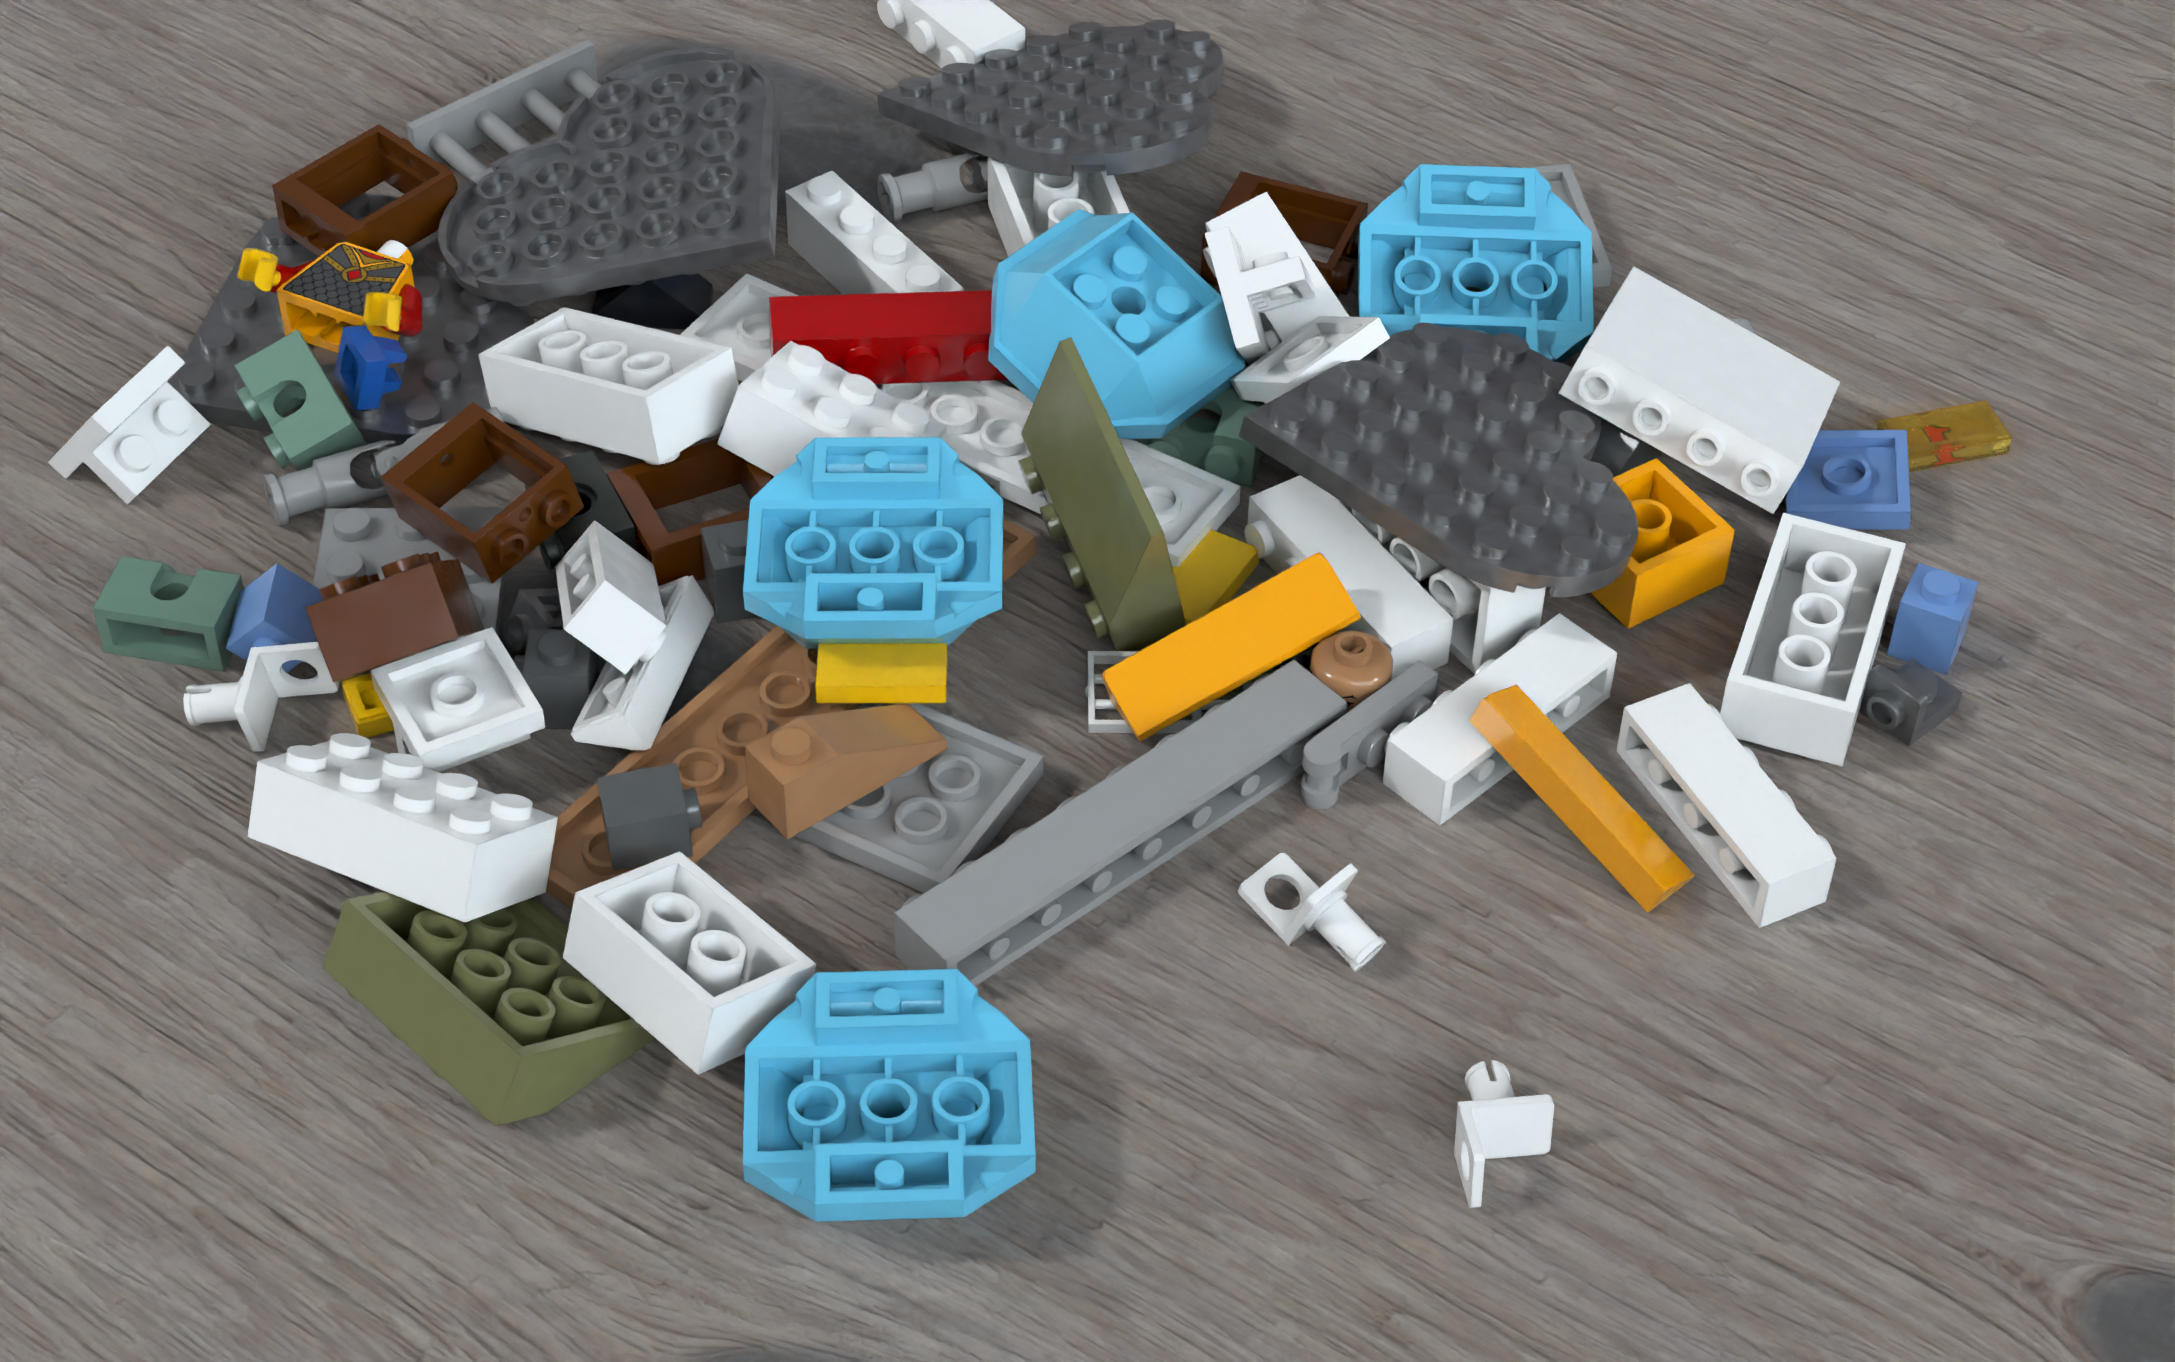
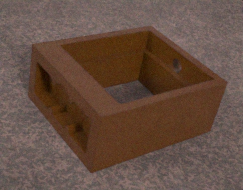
[272,124,458,257]
[1201,171,1368,298]
[381,402,584,584]
[606,438,774,586]

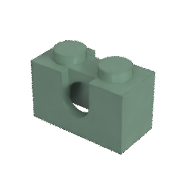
[234,329,367,471]
[1138,388,1265,487]
[93,556,244,672]

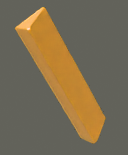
[1102,552,1361,742]
[1469,684,1695,913]

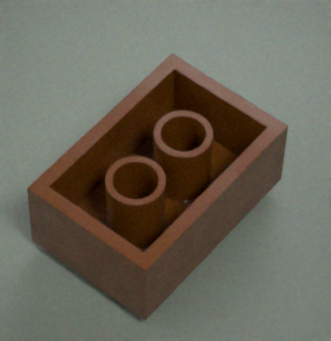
[305,552,485,682]

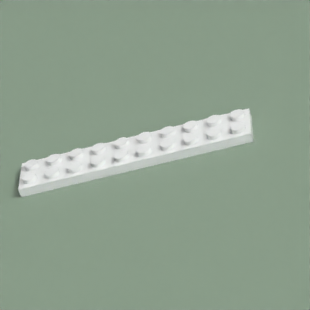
[680,273,1241,568]

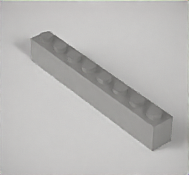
[894,660,1347,986]

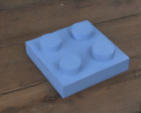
[1785,430,1911,530]

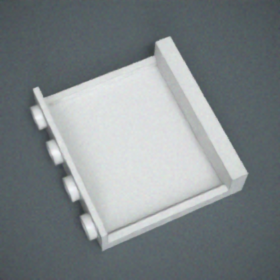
[1559,266,1840,514]

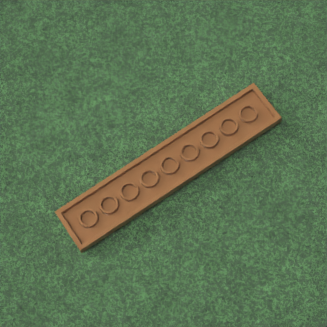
[546,519,1036,908]

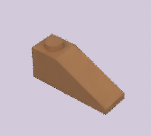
[745,703,947,840]

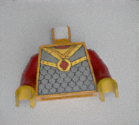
[237,240,422,353]

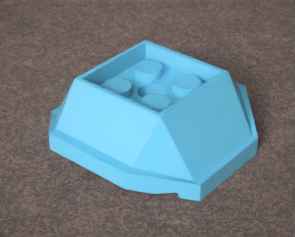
[1358,164,1594,363]
[988,209,1246,439]
[743,437,1004,649]
[743,969,1036,1222]

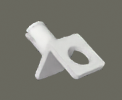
[183,642,340,752]
[1238,853,1386,972]
[1454,1060,1554,1208]

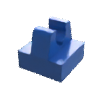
[333,325,407,411]

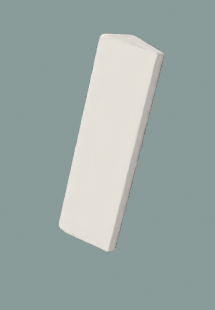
[571,575,714,751]

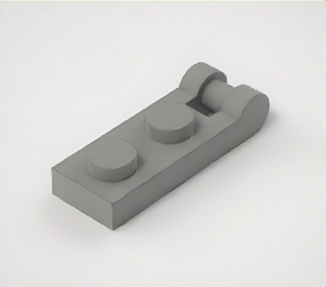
[1300,661,1438,810]

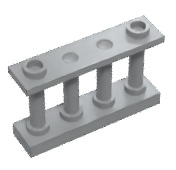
[406,40,602,189]

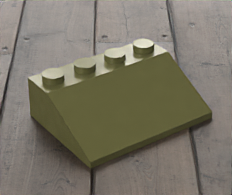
[1018,337,1186,651]
[323,891,656,1127]

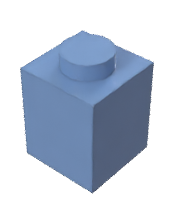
[226,563,323,673]
[1887,563,1979,675]

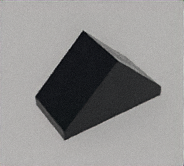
[592,273,713,329]

